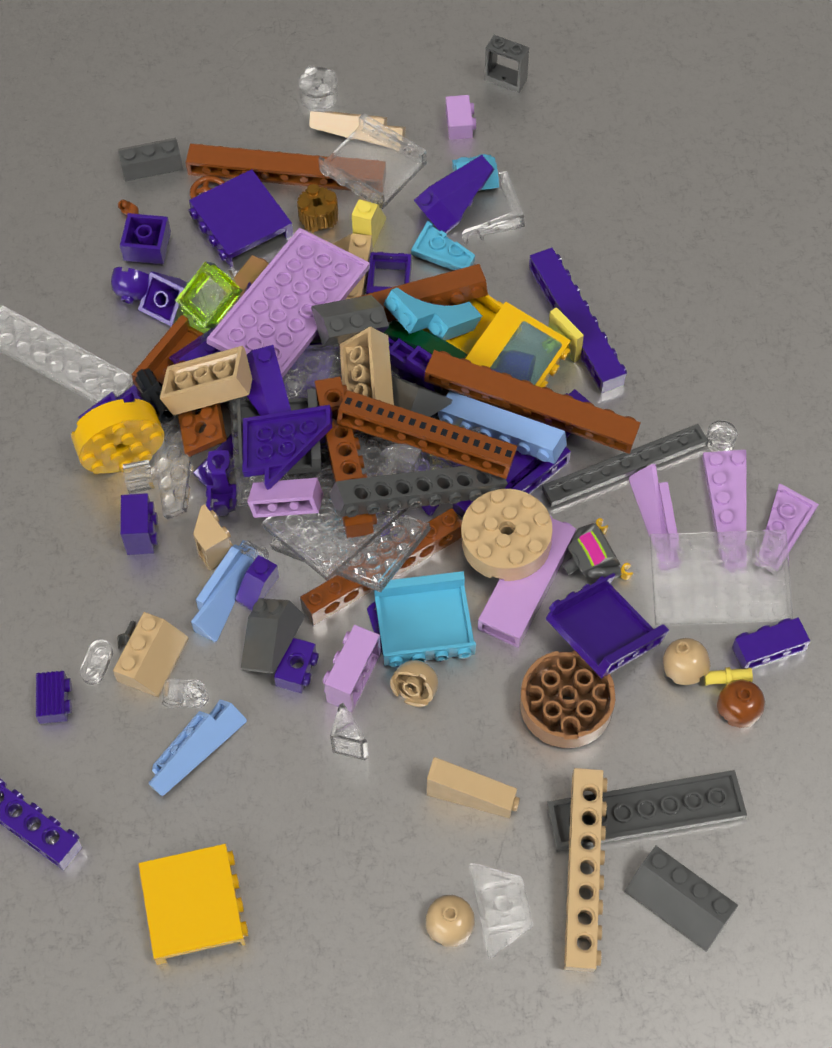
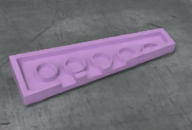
[702,450,746,573]

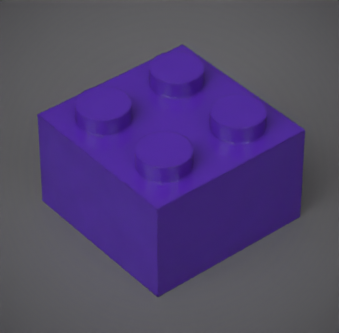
[120,213,171,264]
[121,493,158,555]

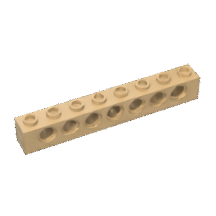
[564,768,607,972]

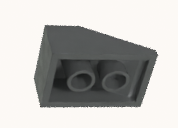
[241,598,305,674]

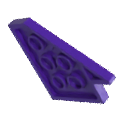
[242,405,332,490]

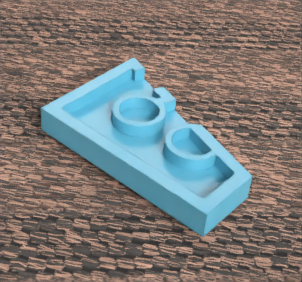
[411,221,475,270]

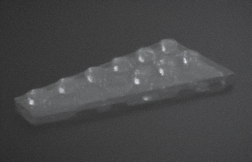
[153,408,201,519]

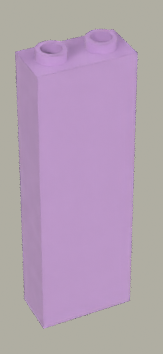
[478,516,576,648]

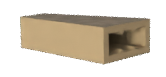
[427,757,520,819]

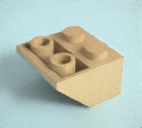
[193,504,233,571]

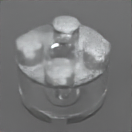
[299,66,338,112]

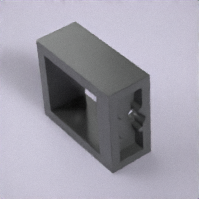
[484,35,529,93]

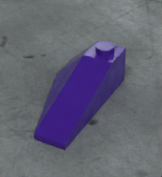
[414,155,495,234]
[247,345,291,416]

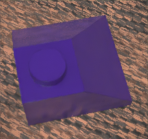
[138,271,196,327]

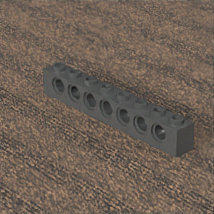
[329,466,508,517]

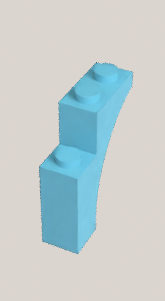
[384,288,482,341]

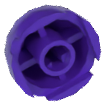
[111,267,149,304]

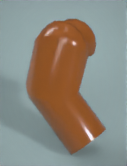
[118,199,139,215]

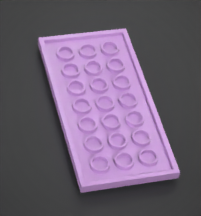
[207,228,370,378]

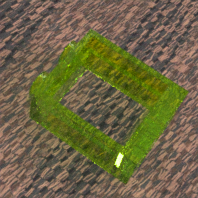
[175,261,243,329]

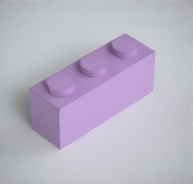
[247,478,324,518]

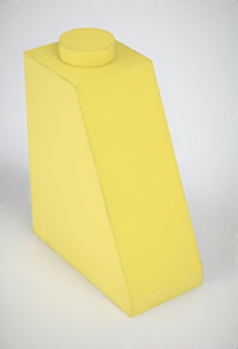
[352,199,386,248]

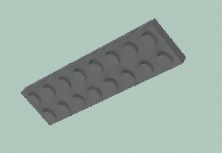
[547,770,747,851]

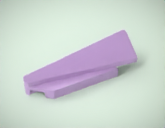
[629,464,680,569]

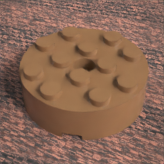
[520,650,616,748]

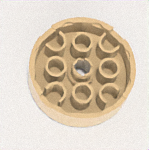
[461,489,552,581]

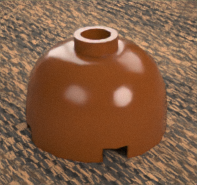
[717,679,765,728]

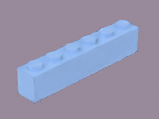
[438,391,567,464]

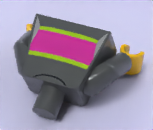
[562,518,634,580]

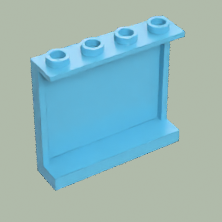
[374,571,476,667]

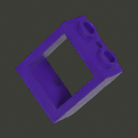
[366,252,412,294]

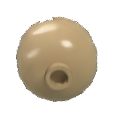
[663,638,711,685]
[390,660,438,707]
[426,895,475,947]

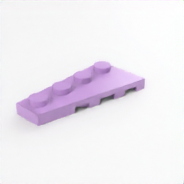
[756,483,819,575]

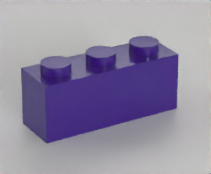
[732,617,810,669]

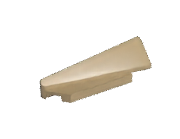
[309,111,406,151]

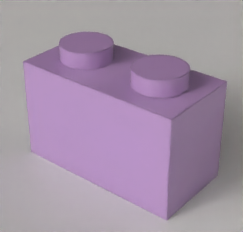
[446,95,476,140]

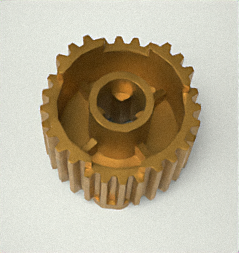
[297,184,338,233]

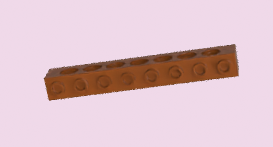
[315,377,377,539]
[300,508,462,626]

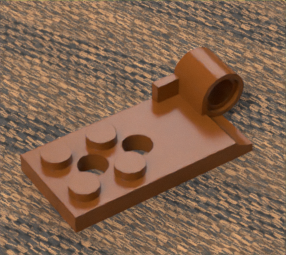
[163,360,227,457]

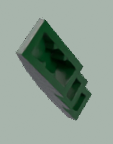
[384,320,468,359]

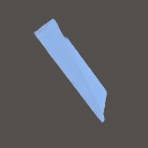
[191,540,258,642]
[149,699,247,796]

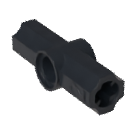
[135,369,175,422]

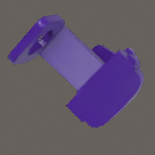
[206,450,240,516]

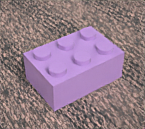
[323,625,381,712]

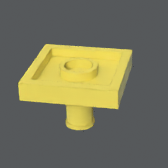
[542,307,584,363]

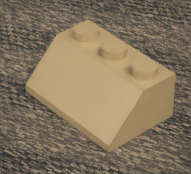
[113,612,189,698]

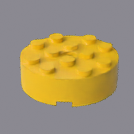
[71,399,165,474]

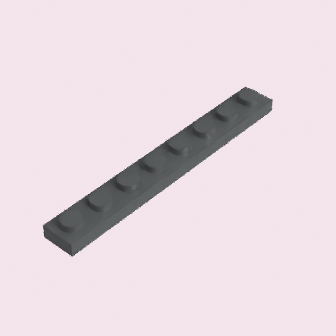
[542,424,708,507]

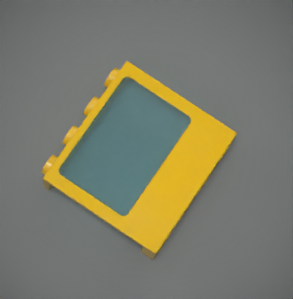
[465,302,571,388]

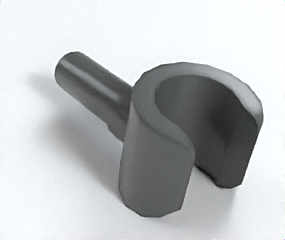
[117,621,136,649]

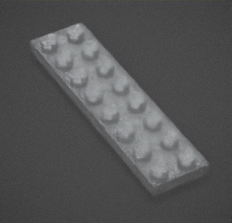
[0,305,134,404]

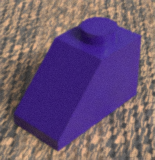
[235,555,279,610]

